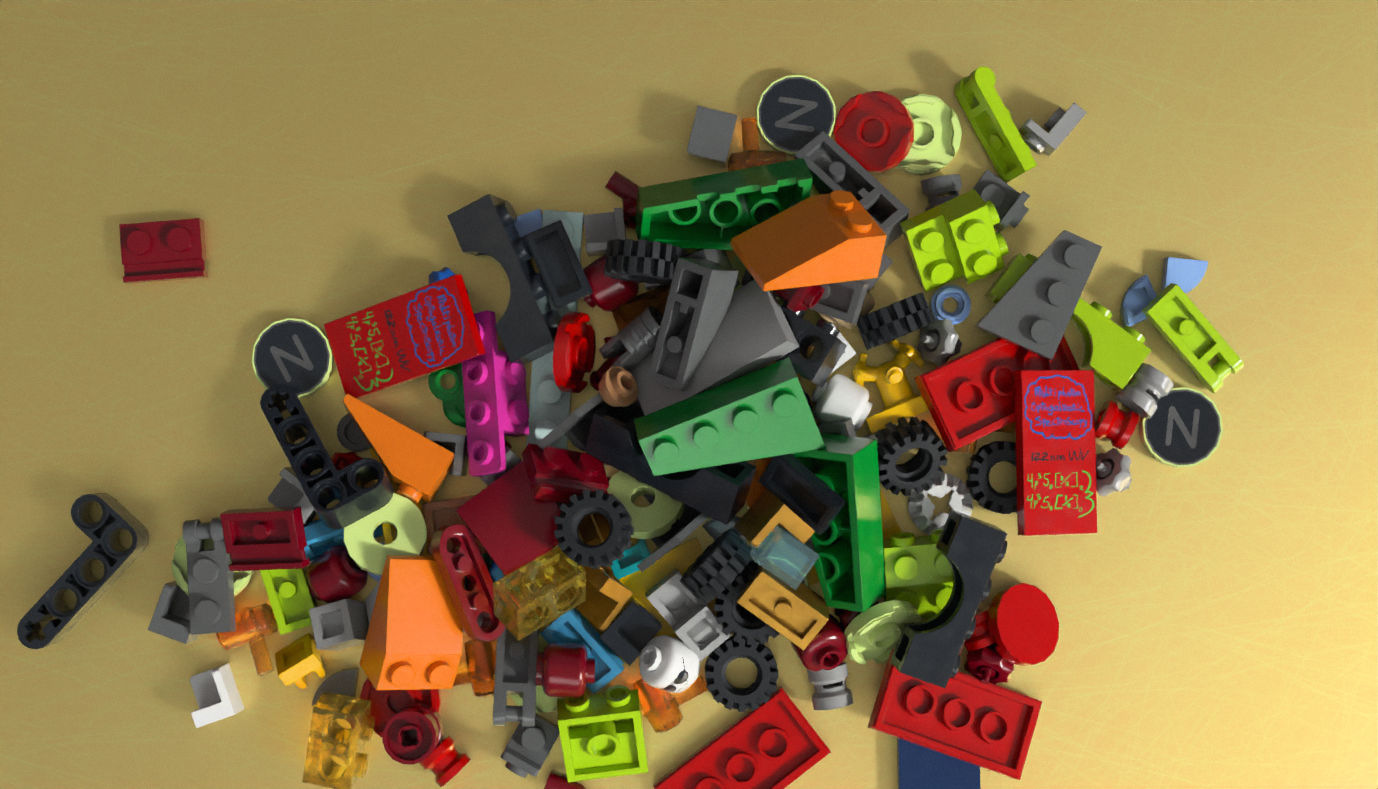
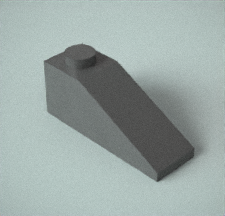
[794,131,910,249]
[647,258,739,391]

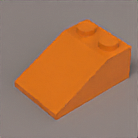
[730,190,887,291]
[359,555,465,690]

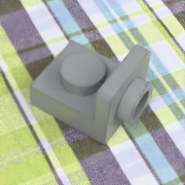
[1018,102,1087,157]

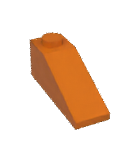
[343,394,454,504]

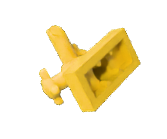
[852,339,929,434]

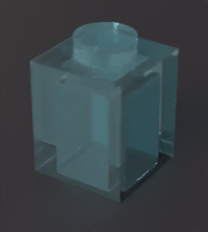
[749,524,820,590]

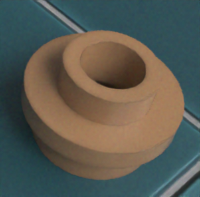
[599,366,638,407]

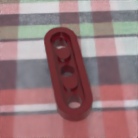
[431,524,506,641]

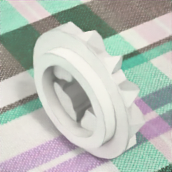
[908,473,974,535]

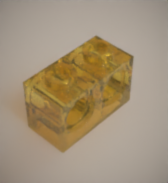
[493,546,586,641]
[302,691,375,789]

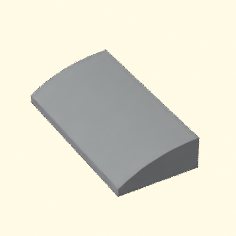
[630,279,799,415]

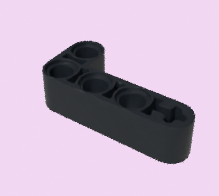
[260,384,394,529]
[17,493,149,649]

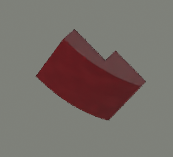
[456,461,561,582]

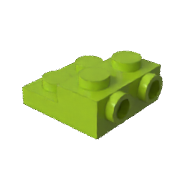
[900,189,1009,293]
[883,529,953,619]
[557,685,648,782]

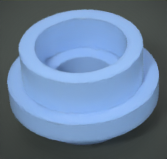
[930,285,971,325]

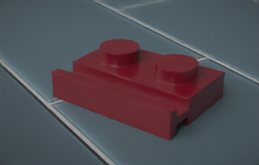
[119,218,208,284]
[522,443,613,504]
[220,506,310,571]

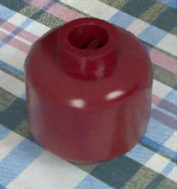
[583,254,639,312]
[307,545,368,604]
[791,613,848,672]
[536,642,595,697]

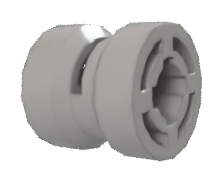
[1116,363,1174,419]
[807,662,853,710]

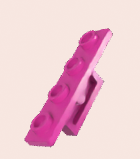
[462,310,529,477]

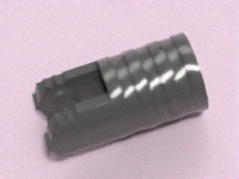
[599,306,663,371]

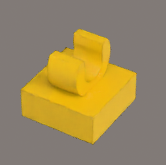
[275,633,325,689]

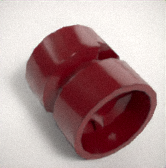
[382,703,444,765]

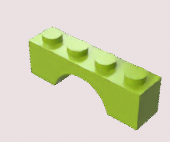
[985,253,1151,391]

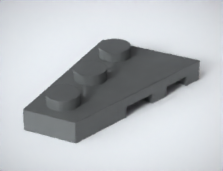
[975,230,1102,360]

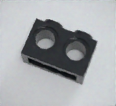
[776,299,847,388]

